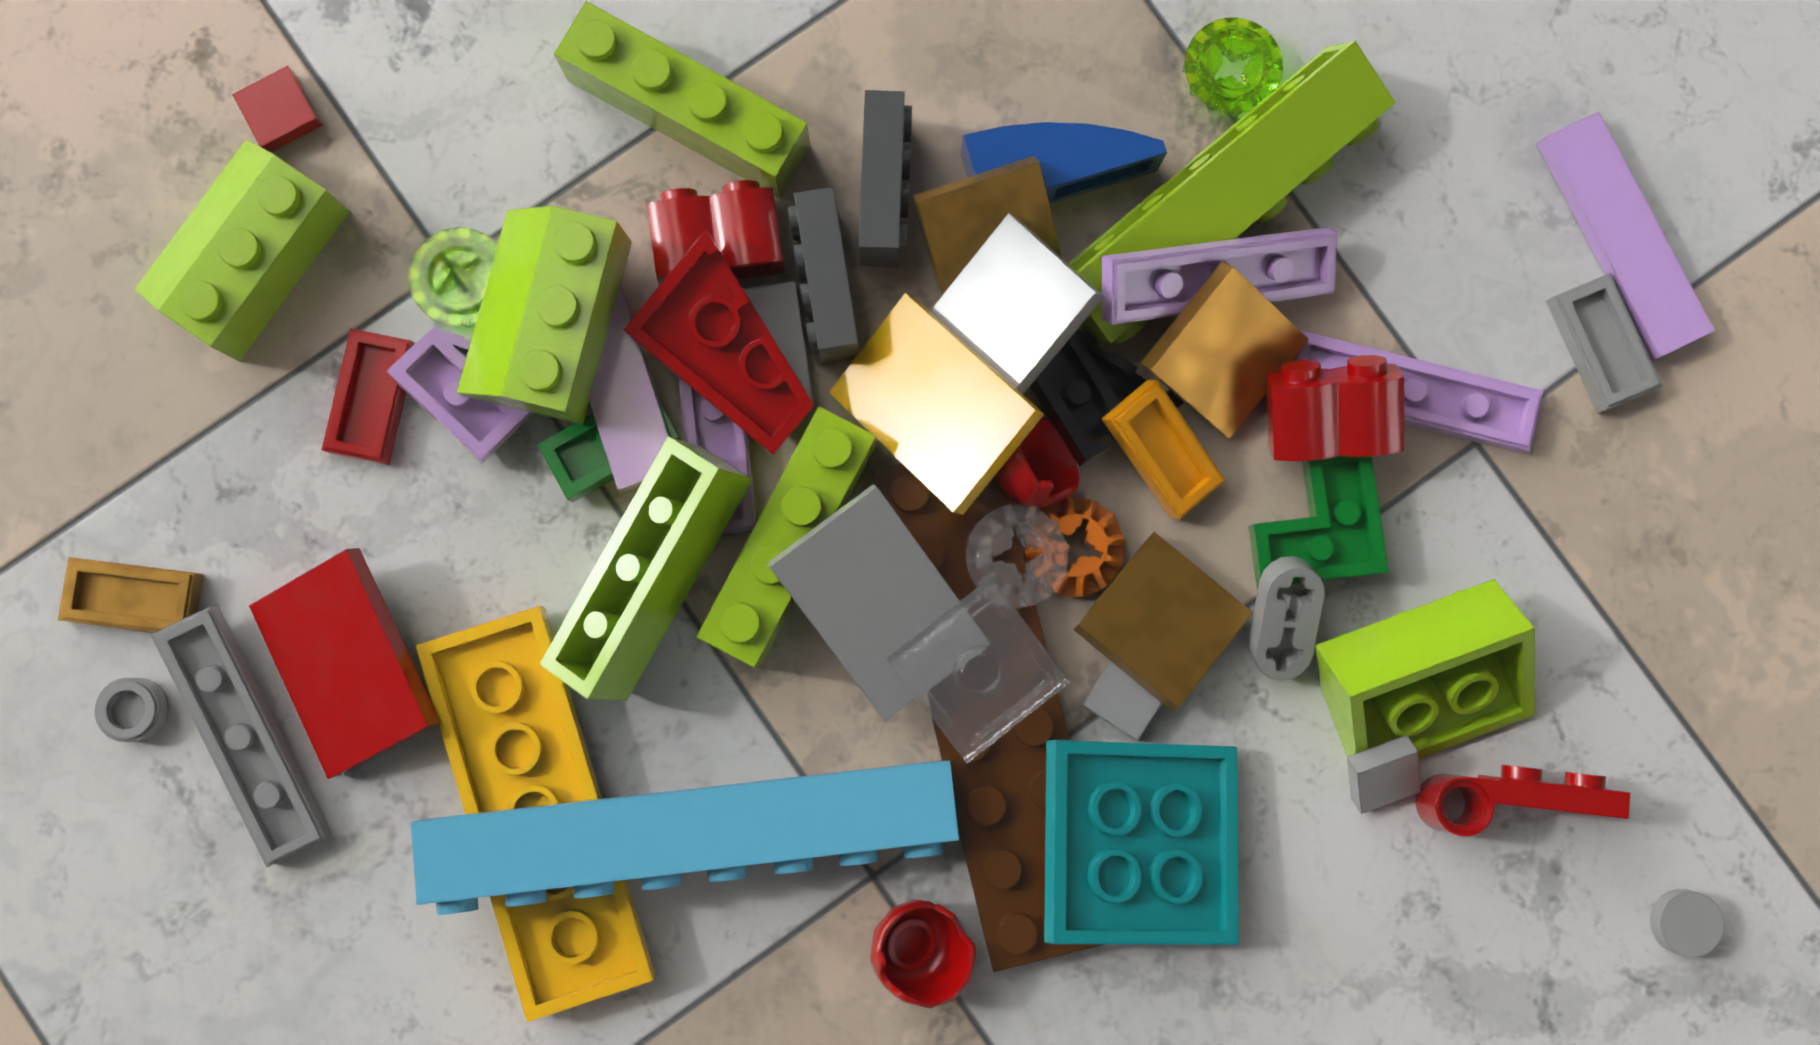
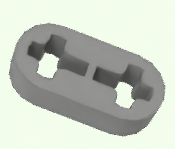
[1249,556,1325,681]

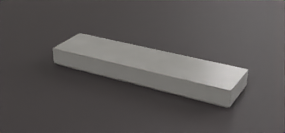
[151,605,332,868]

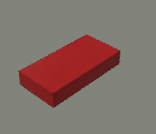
[321,328,415,466]

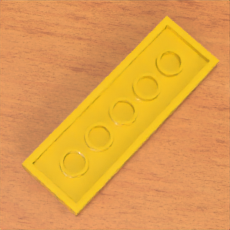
[415,606,657,1022]

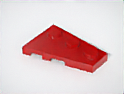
[623,229,815,455]

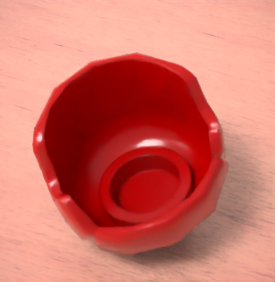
[993,417,1080,509]
[870,899,976,1009]

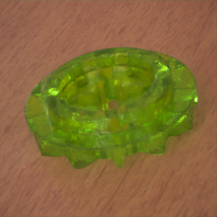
[1182,17,1283,118]
[409,227,498,328]

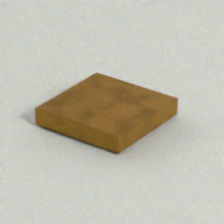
[913,156,1062,297]
[1140,261,1309,439]
[1073,532,1253,712]

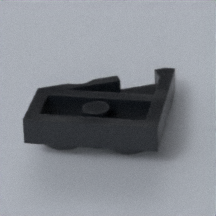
[1030,328,1185,466]

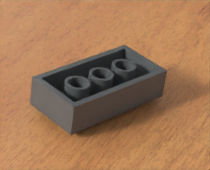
[858,90,912,268]
[788,187,859,365]

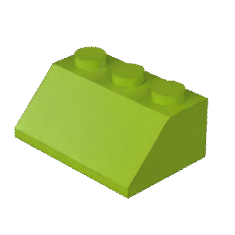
[134,139,350,362]
[457,206,632,425]
[1315,579,1535,759]

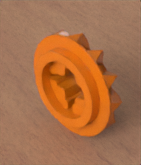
[1024,496,1125,597]

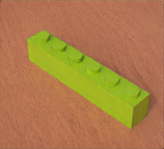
[1068,40,1396,343]

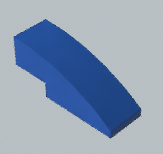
[960,122,1167,204]

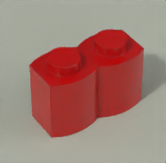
[647,180,784,285]
[1266,355,1404,461]

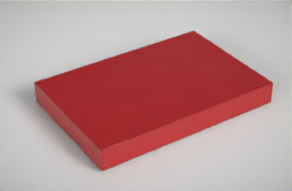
[249,548,440,779]

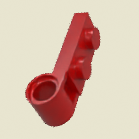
[1415,764,1630,837]

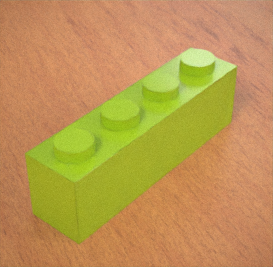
[554,1,811,198]
[696,406,877,669]
[539,436,753,701]

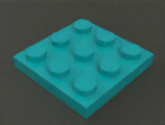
[1044,740,1239,945]

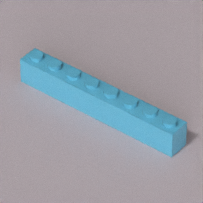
[411,760,959,915]

